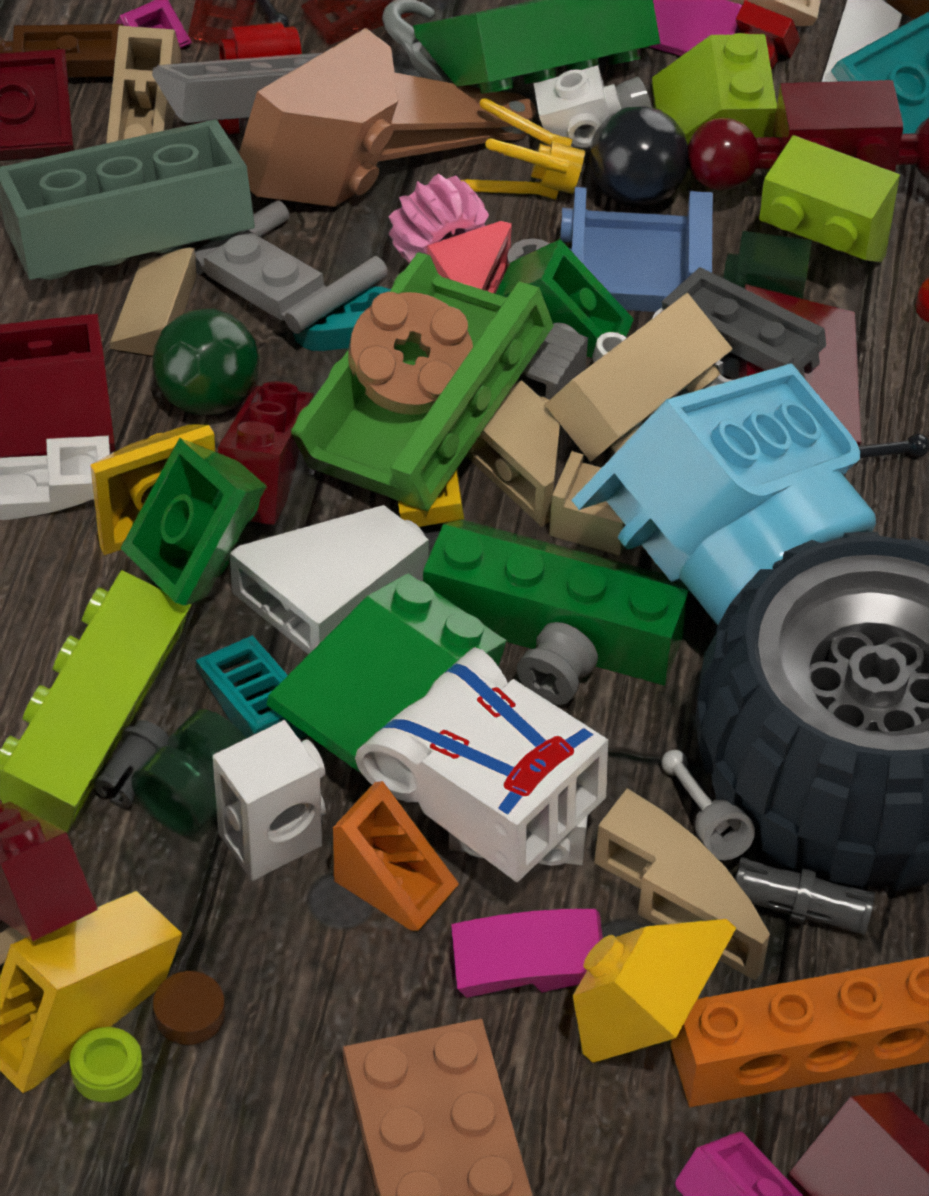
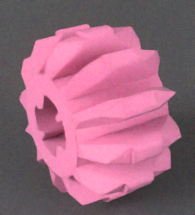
[388,174,489,264]

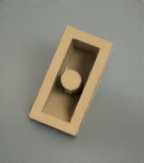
[466,380,560,527]

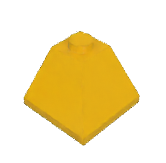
[90,425,216,556]
[573,919,736,1063]

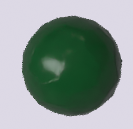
[152,308,260,416]

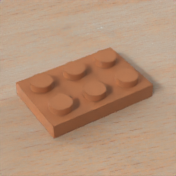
[343,1018,532,1196]

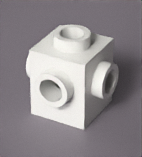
[534,65,622,152]

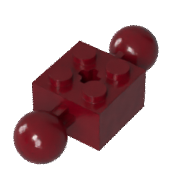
[688,80,929,191]

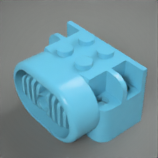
[571,363,876,625]

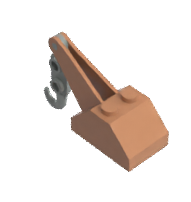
[239,0,536,207]

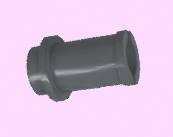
[94,720,171,808]

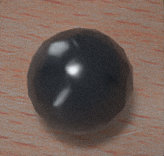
[589,106,689,207]

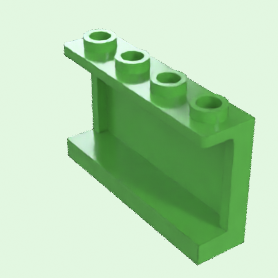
[291,252,554,511]

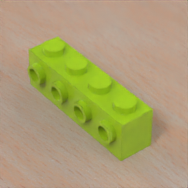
[0,570,191,834]

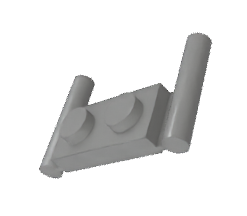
[195,200,388,334]

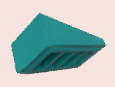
[195,635,308,740]

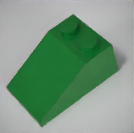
[266,573,507,775]

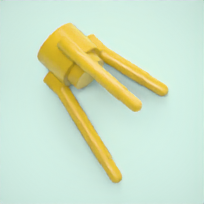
[461,98,585,200]

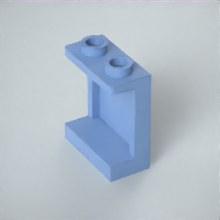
[560,187,713,312]

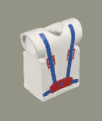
[355,647,608,882]

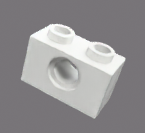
[212,720,326,881]

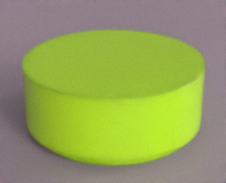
[70,1027,143,1102]

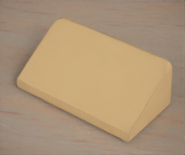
[110,248,197,356]

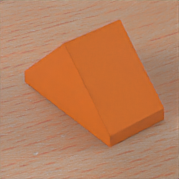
[333,781,459,931]

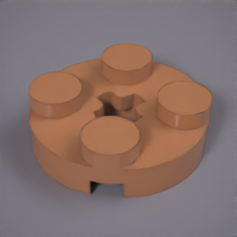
[348,292,473,415]

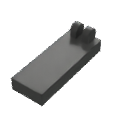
[661,267,826,378]

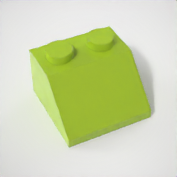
[651,33,777,144]
[759,135,900,263]

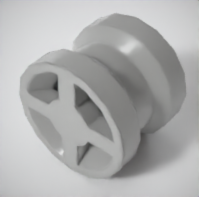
[517,622,598,705]

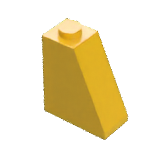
[0,891,183,1093]

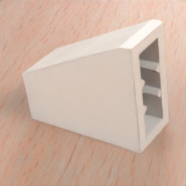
[230,505,429,655]

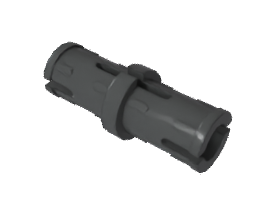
[735,857,875,936]

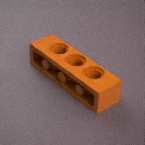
[671,956,929,1108]

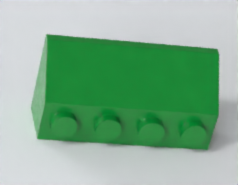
[413,0,661,94]
[423,520,697,686]

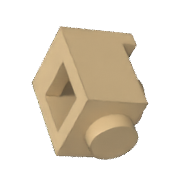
[549,451,626,556]

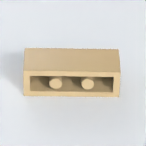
[544,292,733,462]

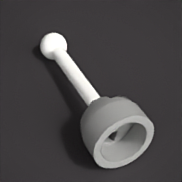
[661,750,755,860]

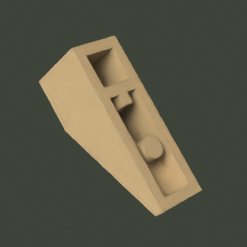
[106,26,182,143]

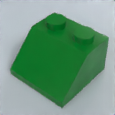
[120,438,267,606]

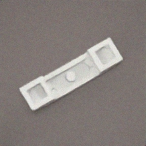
[0,436,110,520]

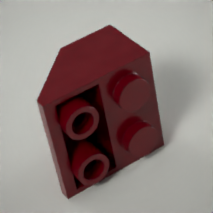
[0,313,115,458]

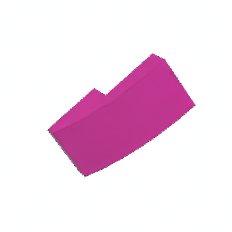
[451,909,603,998]

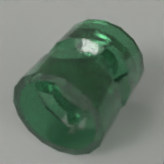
[131,709,247,836]

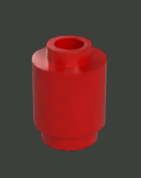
[219,22,302,60]

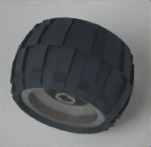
[695,532,929,891]

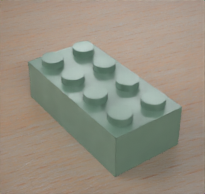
[0,119,255,280]

